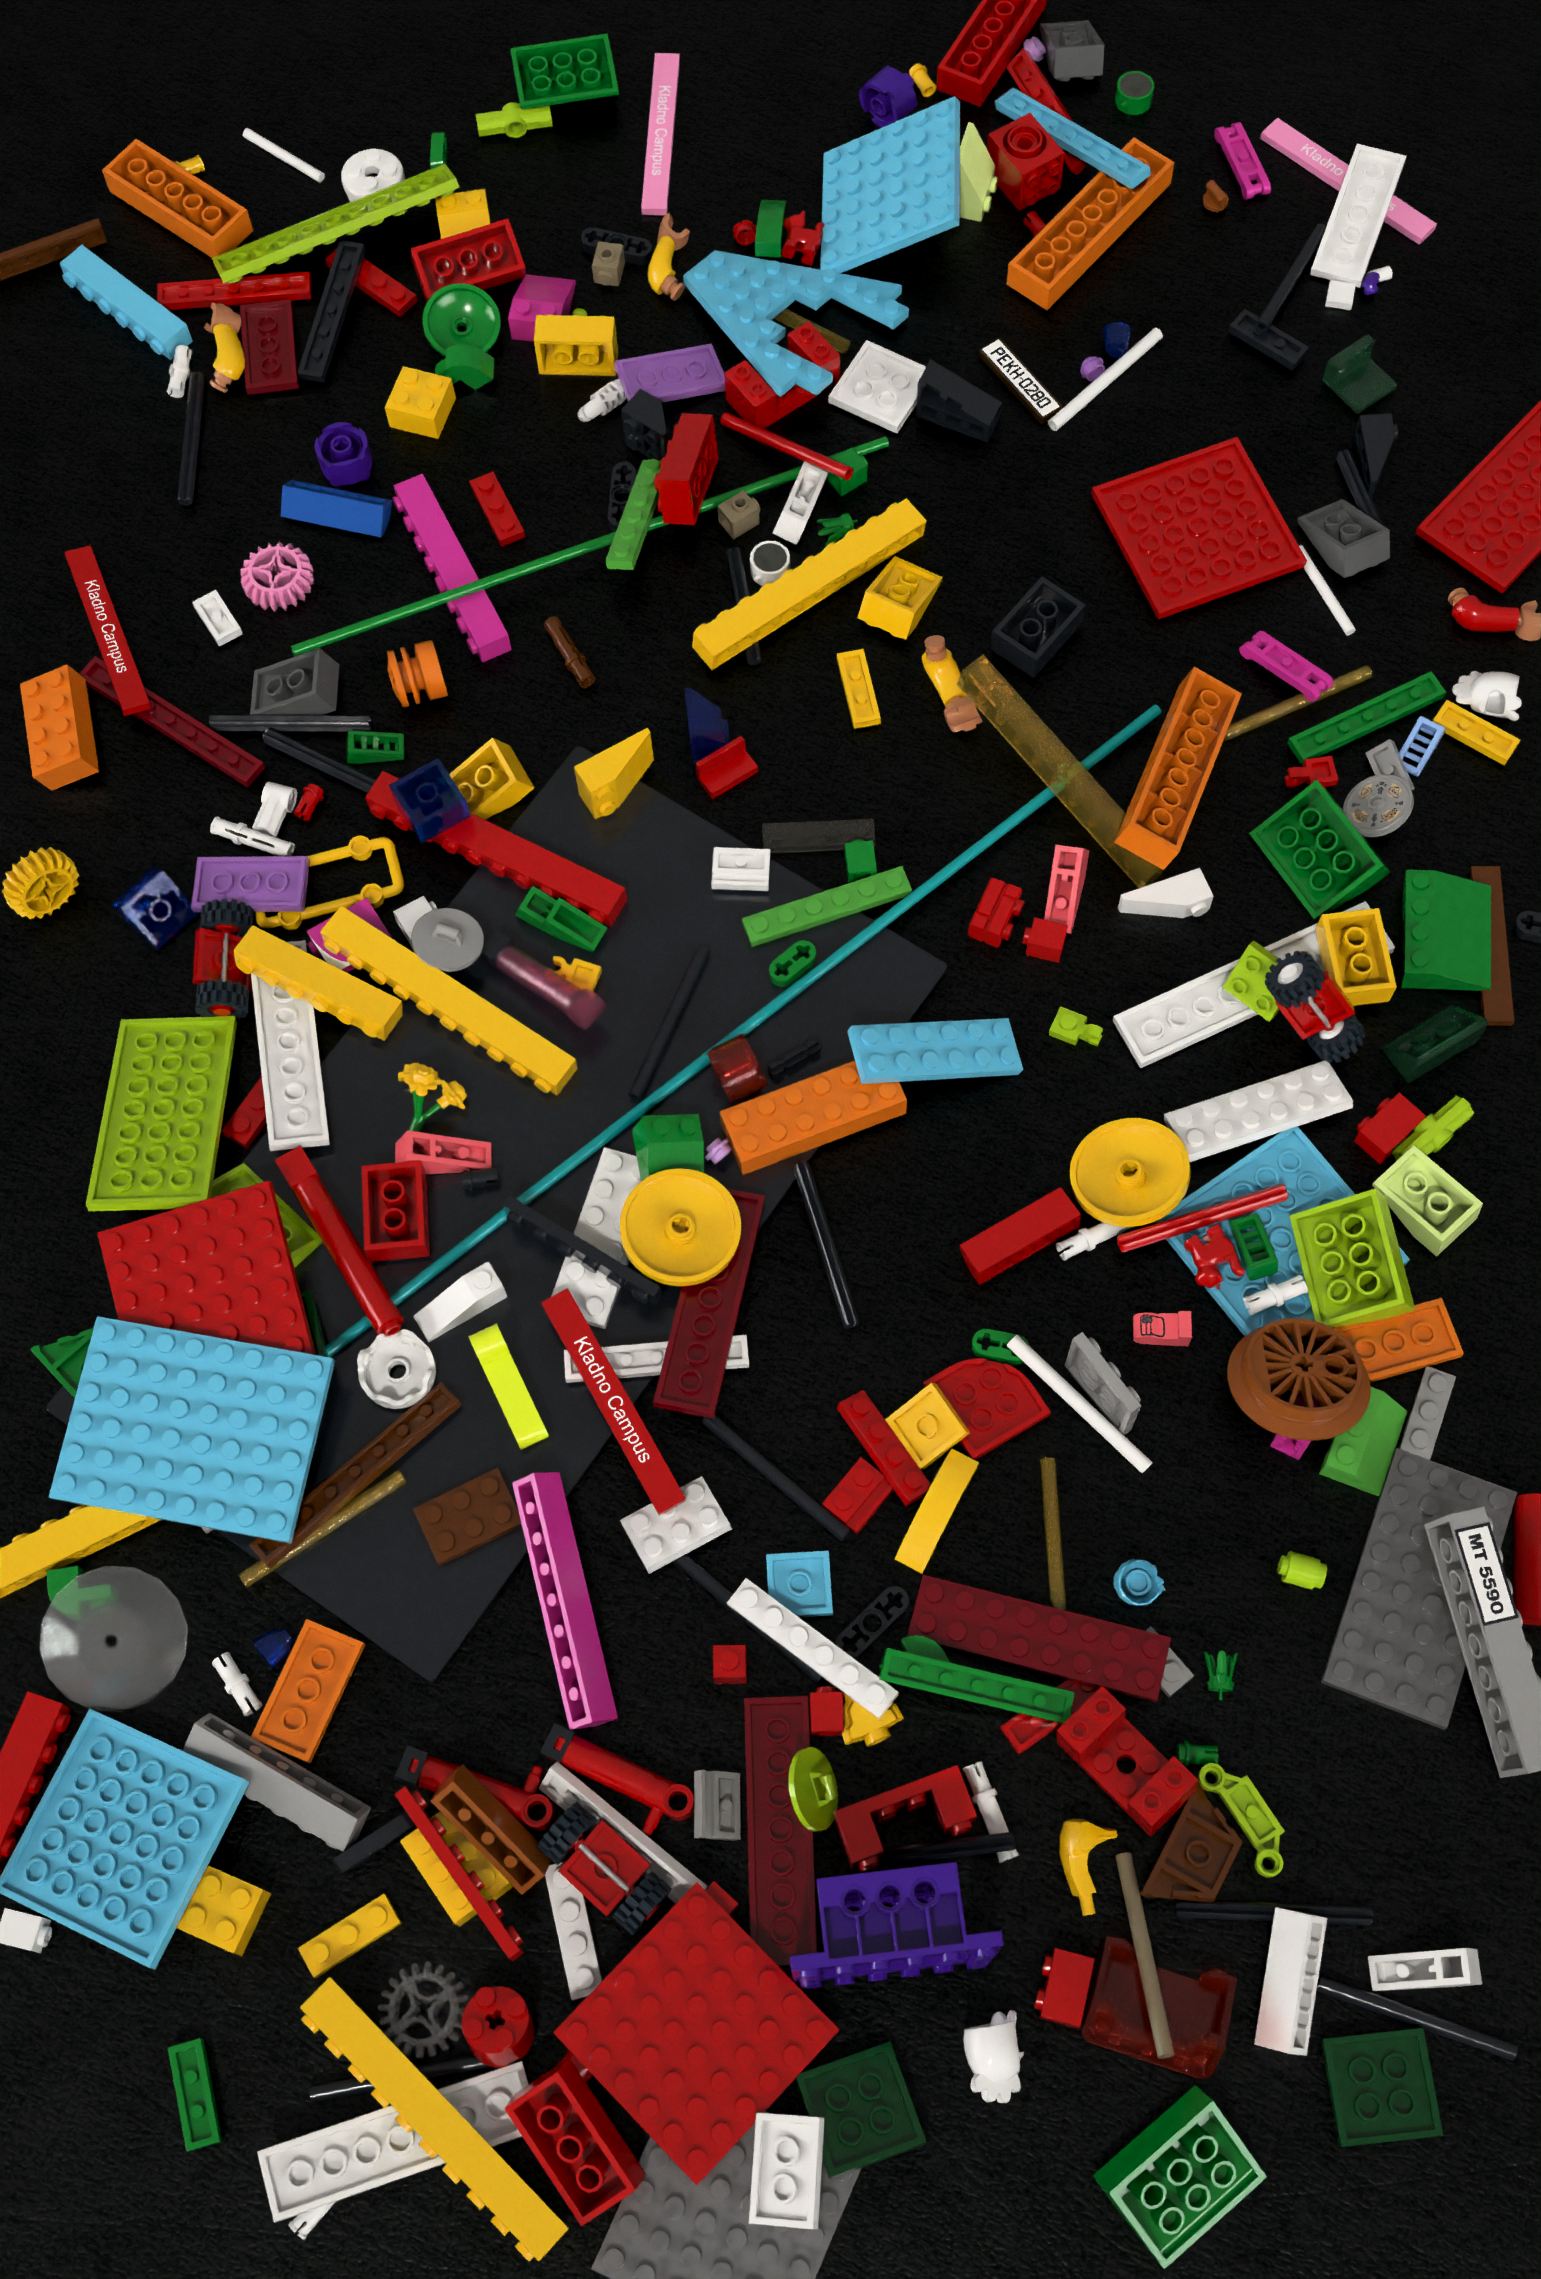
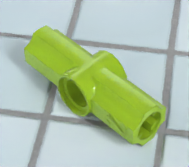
[476,102,553,138]
[1392,1096,1474,1161]

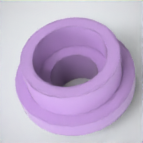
[1023,37,1046,62]
[705,1138,732,1164]

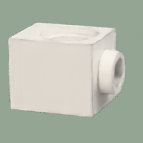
[0,1908,52,1953]

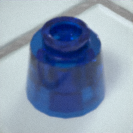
[1102,322,1132,358]
[252,1628,294,1669]

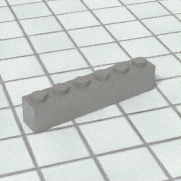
[183,1713,371,1852]

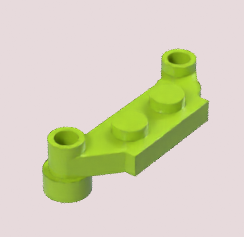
[1198,1763,1285,1878]

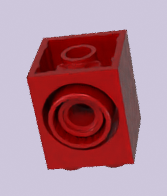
[987,113,1065,210]

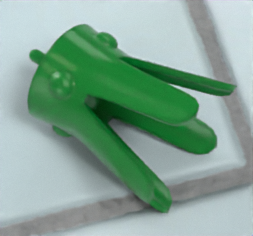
[817,513,857,547]
[1204,1651,1238,1700]

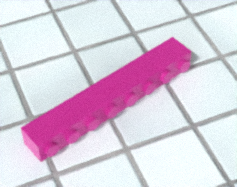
[393,473,512,662]
[512,1472,618,1730]

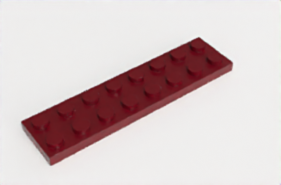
[653,1188,765,1419]
[907,1575,1171,1702]
[744,1696,817,1967]

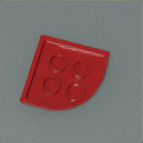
[923,1358,1051,1460]

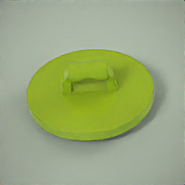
[789,1747,838,1831]

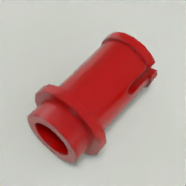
[1023,211,1047,237]
[293,784,324,821]

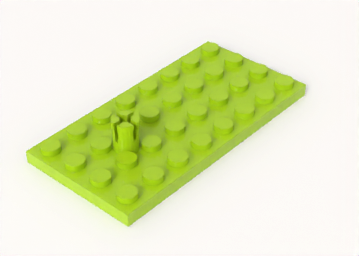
[86,1016,237,1212]

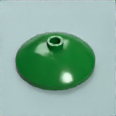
[423,283,501,357]

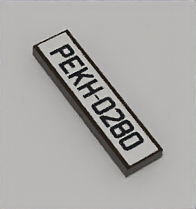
[979,338,1063,425]

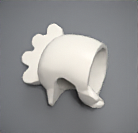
[1452,671,1522,721]
[963,2010,1024,2103]

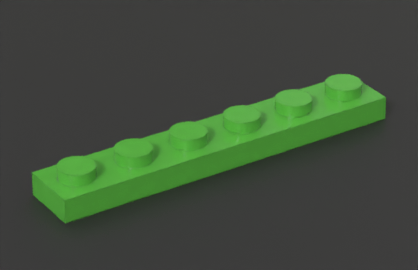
[606,459,661,570]
[742,866,912,947]

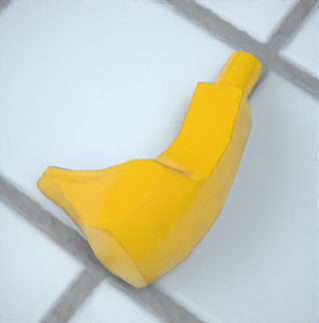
[1059,1819,1118,1916]

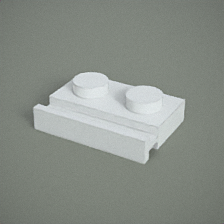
[711,847,770,891]

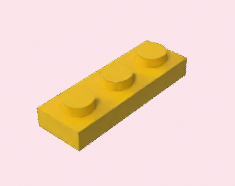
[837,649,881,729]
[1433,700,1520,766]
[298,1894,402,1978]

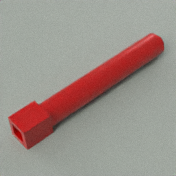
[275,1145,404,1337]

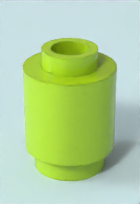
[1277,1551,1327,1590]

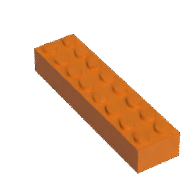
[1007,138,1174,310]
[1114,667,1242,870]

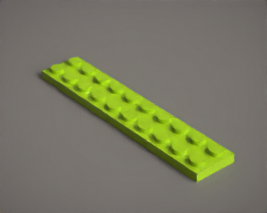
[212,164,459,284]

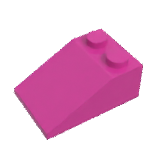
[508,275,576,342]

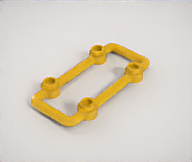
[254,836,404,930]

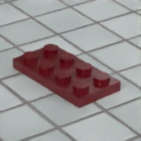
[240,299,299,395]

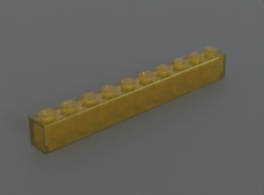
[957,655,1165,888]

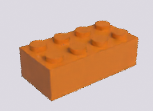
[20,664,99,791]

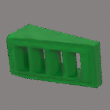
[347,730,404,764]
[1229,1213,1278,1281]

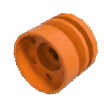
[387,640,448,708]

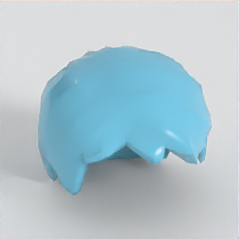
[1113,1559,1165,1606]

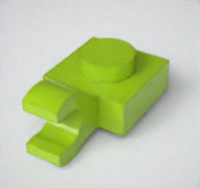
[1049,1006,1103,1046]

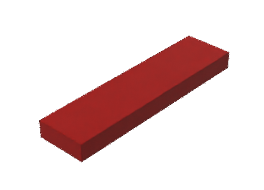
[1000,1679,1110,1755]

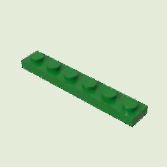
[1287,671,1446,765]
[879,1648,1075,1723]

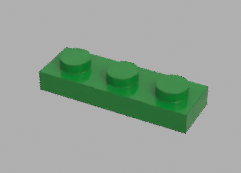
[168,2038,223,2151]

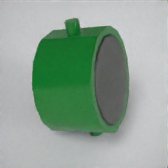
[1115,71,1154,115]

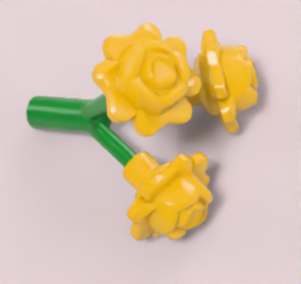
[398,1063,467,1132]

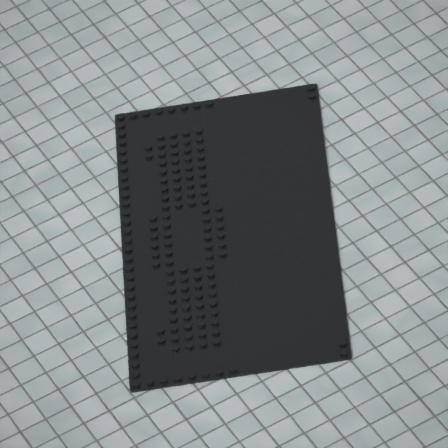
[47,746,947,1682]

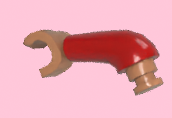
[1448,588,1541,641]

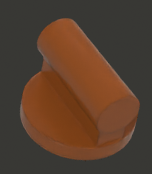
[1203,180,1228,212]

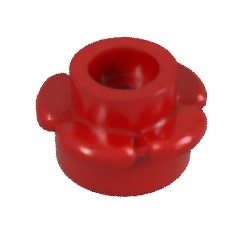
[733,220,757,245]

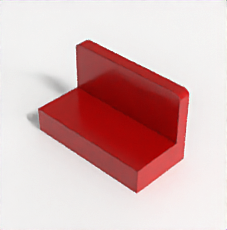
[696,736,758,800]

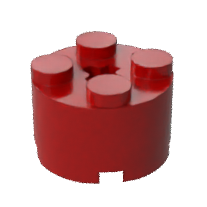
[462,1986,535,2068]

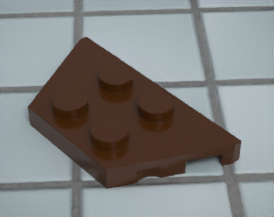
[1140,1784,1243,1902]

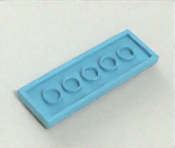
[847,1018,1023,1084]

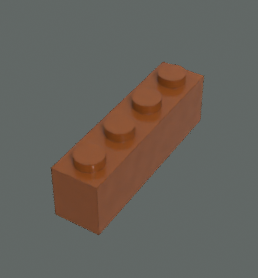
[431,1764,552,1895]

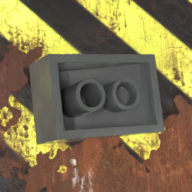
[1040,20,1104,81]
[1297,499,1390,578]
[250,648,340,715]

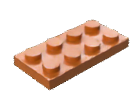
[1331,1298,1464,1383]
[251,1619,365,1764]

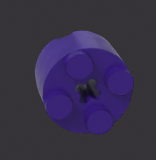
[859,66,918,128]
[315,422,373,486]

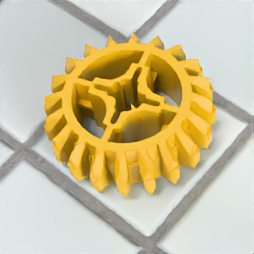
[2,847,79,919]

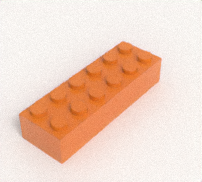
[102,139,253,258]
[720,1061,907,1175]

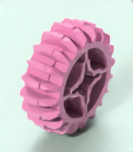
[241,541,314,612]

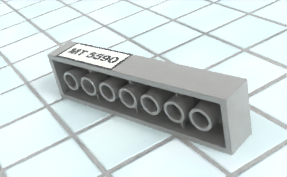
[1424,1506,1541,1778]

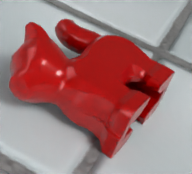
[782,211,825,265]
[1184,1224,1245,1290]

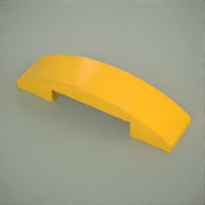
[895,1449,979,1574]

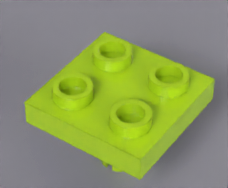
[1222,941,1279,1022]

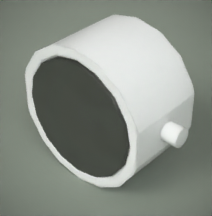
[750,541,790,586]

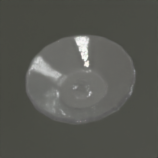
[39,1566,188,1712]

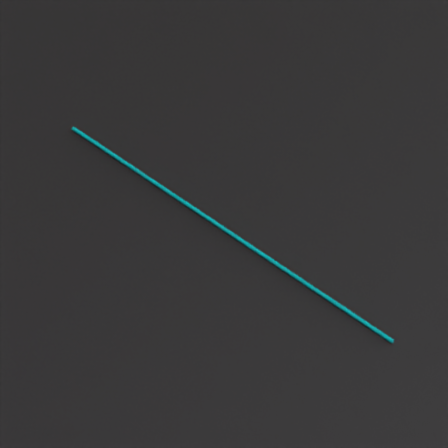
[326,704,1161,1358]

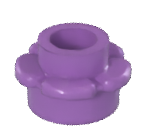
[1080,356,1105,382]

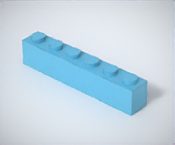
[60,245,192,360]

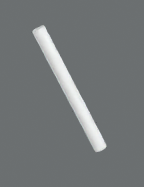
[243,128,325,182]
[1299,545,1356,636]

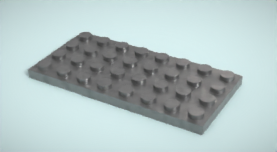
[1321,1448,1517,1730]

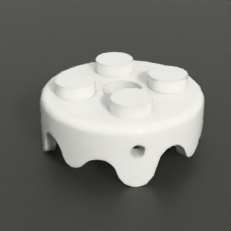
[341,148,405,202]
[357,1329,436,1409]

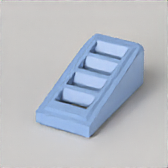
[1399,716,1445,777]

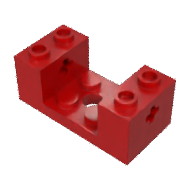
[724,321,840,429]
[1057,1686,1198,1837]
[834,1765,977,1872]

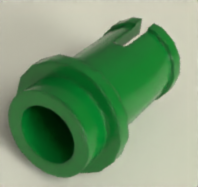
[1176,1741,1219,1767]

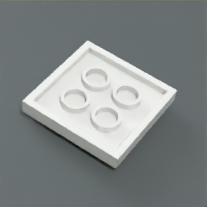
[829,340,926,433]

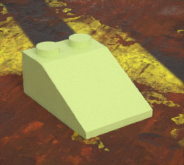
[960,122,998,222]
[1372,1145,1483,1256]

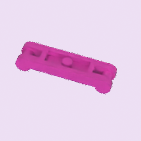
[1214,122,1271,200]
[1239,631,1334,702]

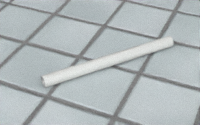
[1048,328,1163,431]
[1006,1335,1153,1473]

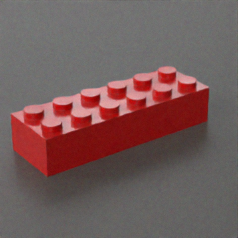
[936,0,1047,107]

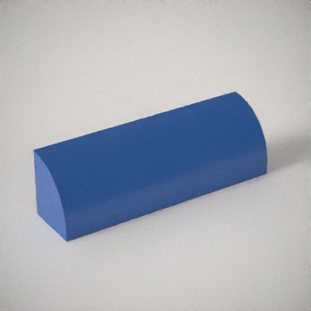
[281,480,392,537]

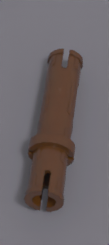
[543,616,596,688]

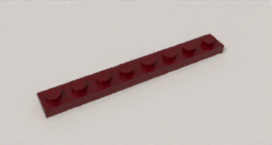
[79,656,265,788]

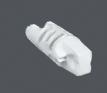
[578,378,627,422]

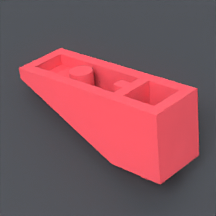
[1044,845,1089,934]
[395,1131,491,1174]

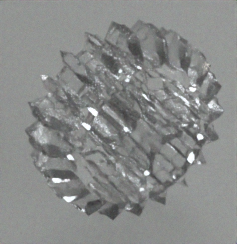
[379,1962,469,2058]

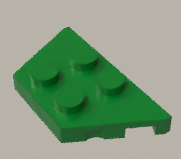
[30,1328,94,1398]

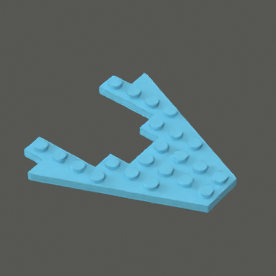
[683,250,909,397]

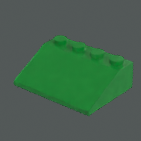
[510,34,619,110]
[1249,780,1391,920]
[1401,870,1491,991]
[1093,2085,1267,2269]

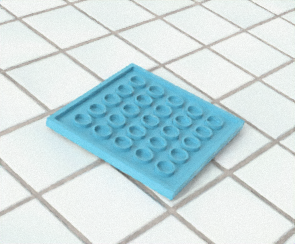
[820,96,960,273]
[1153,1126,1410,1345]
[0,1709,250,1970]

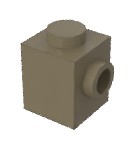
[592,241,625,286]
[717,490,761,540]

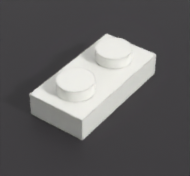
[192,590,243,646]

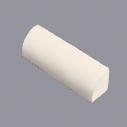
[1254,1907,1327,2056]

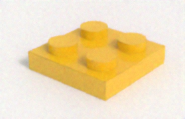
[885,1383,970,1470]

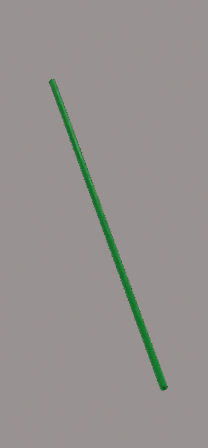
[291,436,889,657]

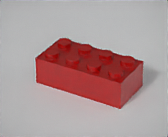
[411,218,525,302]
[654,413,719,525]
[504,2058,646,2226]

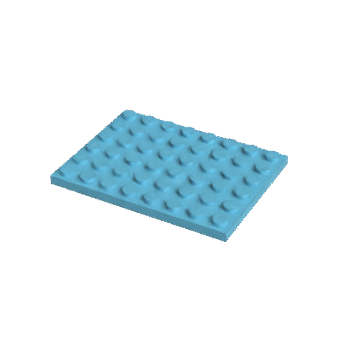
[49,1316,335,1544]

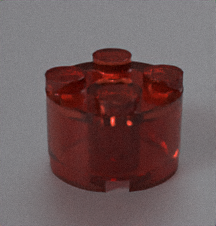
[706,1034,768,1103]

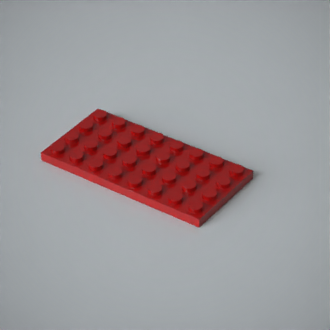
[1416,401,1541,594]

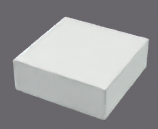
[1325,280,1356,310]

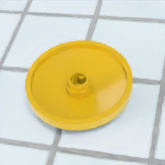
[1070,1118,1191,1227]
[620,1168,741,1286]

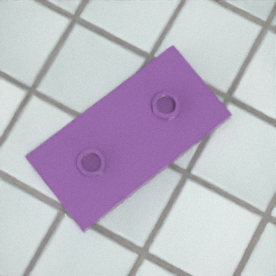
[614,344,725,402]
[191,856,310,912]

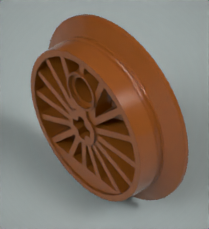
[1227,1318,1371,1441]

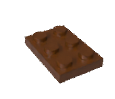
[413,1468,522,1566]

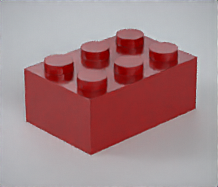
[361,1160,430,1262]

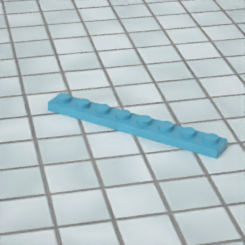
[995,88,1151,189]

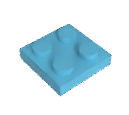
[766,1551,833,1618]

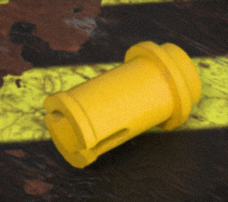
[909,63,937,97]
[174,155,205,175]

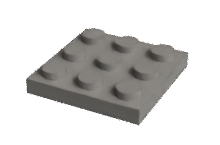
[1065,1332,1141,1435]

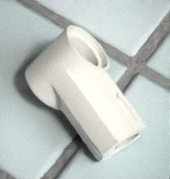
[252,781,297,837]

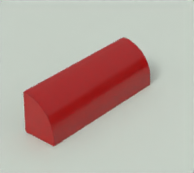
[960,1187,1081,1285]
[1513,1493,1541,1626]

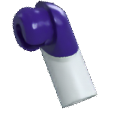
[1361,266,1392,295]

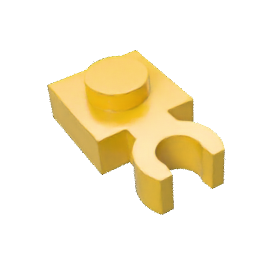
[547,956,602,996]

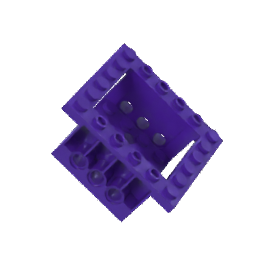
[790,1862,1004,1989]

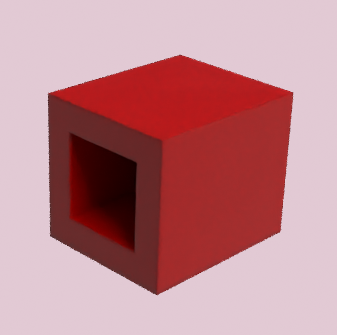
[1022,917,1068,963]
[713,1645,747,1684]
[810,1687,844,1737]

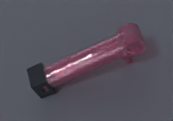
[481,930,606,1029]

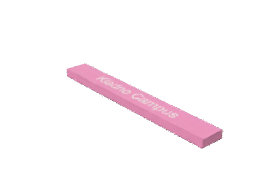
[641,53,680,215]
[1260,118,1437,245]

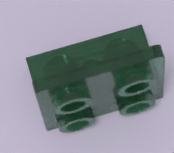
[1323,334,1397,414]

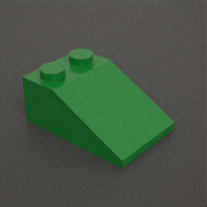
[632,1114,704,1181]

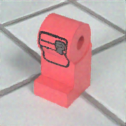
[1133,1311,1192,1347]

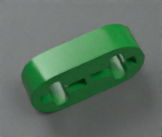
[430,132,447,169]
[769,940,816,987]
[972,1329,1029,1365]

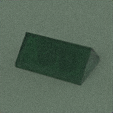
[1382,1005,1488,1083]

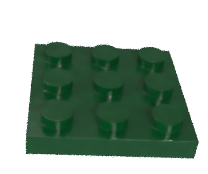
[1321,2028,1443,2147]
[795,2042,927,2180]

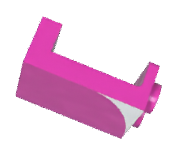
[307,898,393,973]

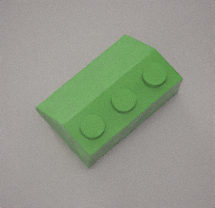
[1319,1387,1407,1497]

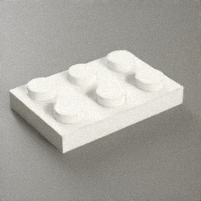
[620,1476,731,1574]
[749,2113,825,2229]

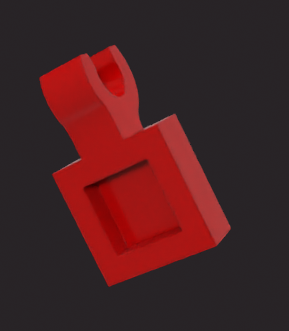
[1284,756,1338,788]

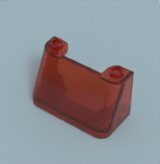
[1082,1936,1237,2078]

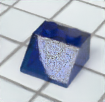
[685,688,730,765]
[111,867,199,950]

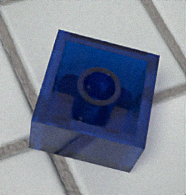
[389,758,471,844]

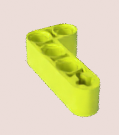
[468,1323,549,1450]

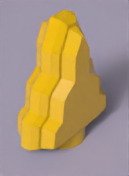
[841,1691,904,1747]

